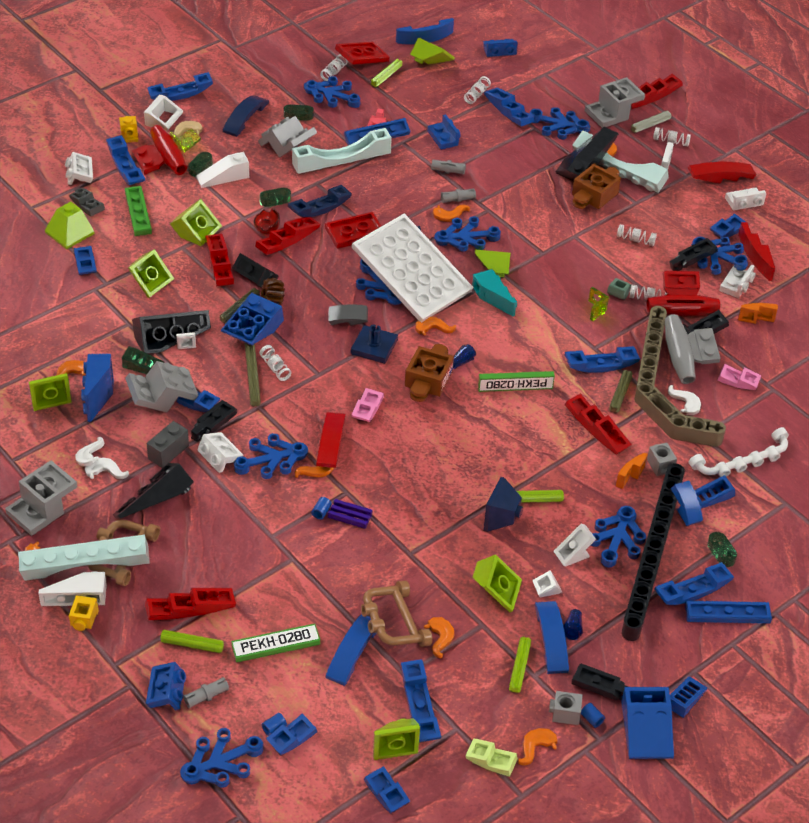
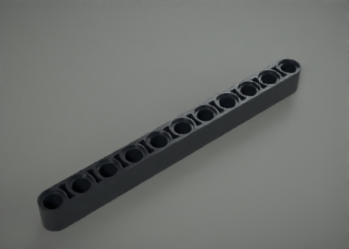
[621,463,685,641]

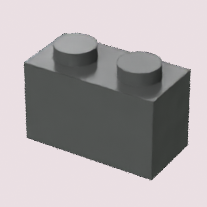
[146,421,189,468]

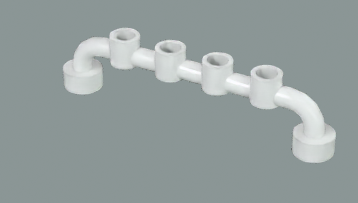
[688,427,789,477]

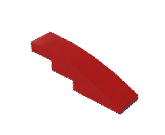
[631,74,683,109]
[688,161,757,184]
[255,217,321,255]
[738,222,775,281]
[205,234,234,287]
[564,393,632,455]
[316,412,346,468]
[145,588,236,620]

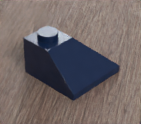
[483,477,523,532]

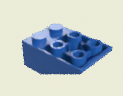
[221,293,284,345]
[81,354,114,422]
[621,687,674,759]

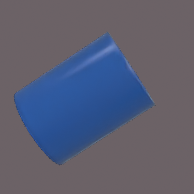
[311,497,332,520]
[581,703,605,728]
[261,712,287,736]

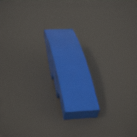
[484,88,534,126]

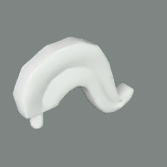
[668,385,701,415]
[75,437,105,466]
[84,458,129,479]

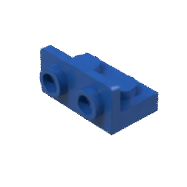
[483,39,518,57]
[427,114,461,150]
[146,662,186,710]

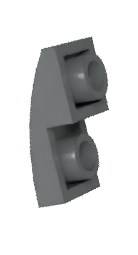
[69,188,105,216]
[328,304,368,326]

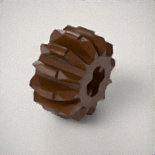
[260,278,285,305]

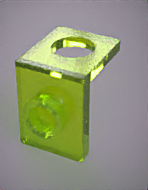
[169,128,201,153]
[588,287,609,321]

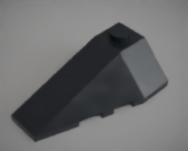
[556,127,619,182]
[132,310,211,354]
[113,463,194,519]

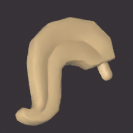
[169,121,203,139]

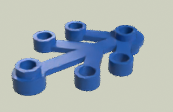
[304,76,361,108]
[530,107,590,140]
[434,216,501,252]
[691,237,748,275]
[356,259,402,305]
[234,434,308,479]
[591,506,646,568]
[180,728,263,788]

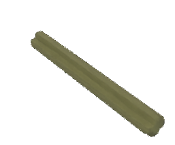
[245,343,261,407]

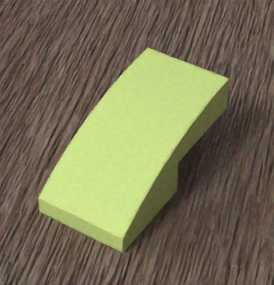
[466,738,518,776]

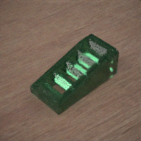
[122,346,165,374]

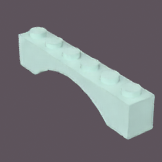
[292,128,392,174]
[572,131,669,193]
[18,535,150,581]

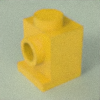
[119,116,139,143]
[69,595,99,631]

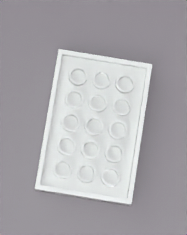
[351,213,474,323]

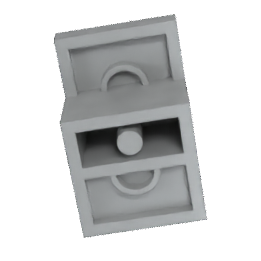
[585,77,645,128]
[258,116,317,158]
[125,361,198,412]
[5,460,78,536]

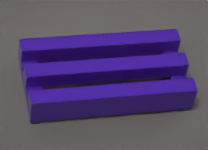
[328,499,373,529]

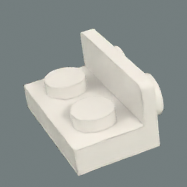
[65,152,93,185]
[725,188,766,211]
[719,265,756,298]
[197,432,244,473]

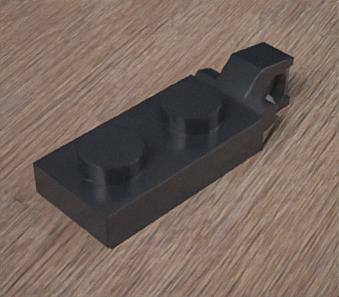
[669,238,718,271]
[191,400,237,442]
[571,663,629,700]

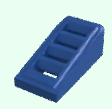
[694,475,735,509]
[670,676,707,718]

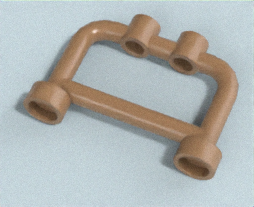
[87,519,160,586]
[361,580,432,647]

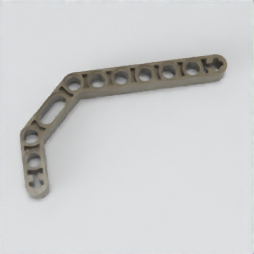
[634,306,726,447]

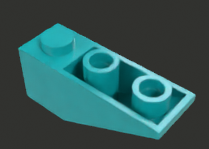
[472,269,517,316]

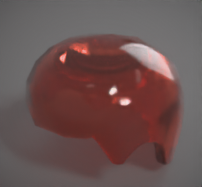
[253,208,280,234]

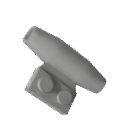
[665,314,721,384]

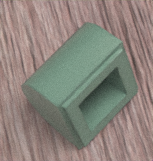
[607,278,632,300]

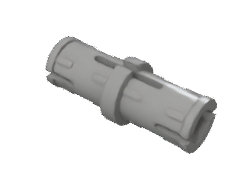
[431,159,466,174]
[441,188,476,203]
[183,677,229,709]

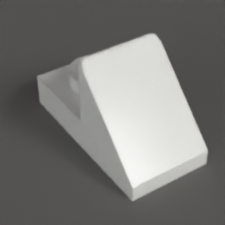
[554,523,596,566]

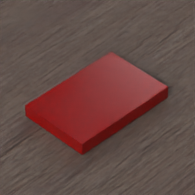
[335,41,390,65]
[325,212,382,249]

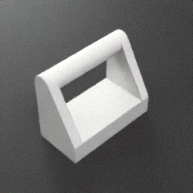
[144,94,183,131]

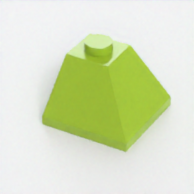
[410,38,455,64]
[170,199,222,246]
[45,202,94,249]
[128,249,174,298]
[475,250,511,278]
[29,373,72,411]
[473,555,522,612]
[373,718,420,760]

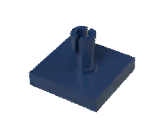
[351,324,398,364]

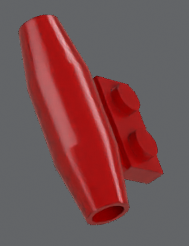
[131,125,187,175]
[646,271,720,316]

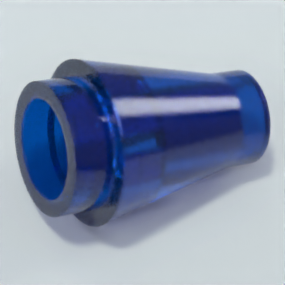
[453,344,476,369]
[563,609,583,640]

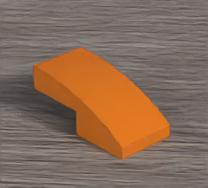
[738,303,778,324]
[615,453,648,489]

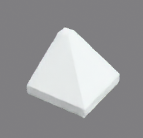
[176,332,196,349]
[532,571,562,598]

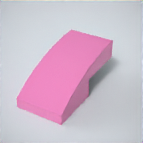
[717,364,761,390]
[351,388,384,422]

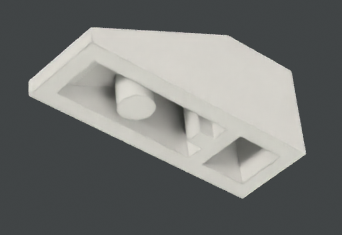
[196,152,250,188]
[39,571,107,606]

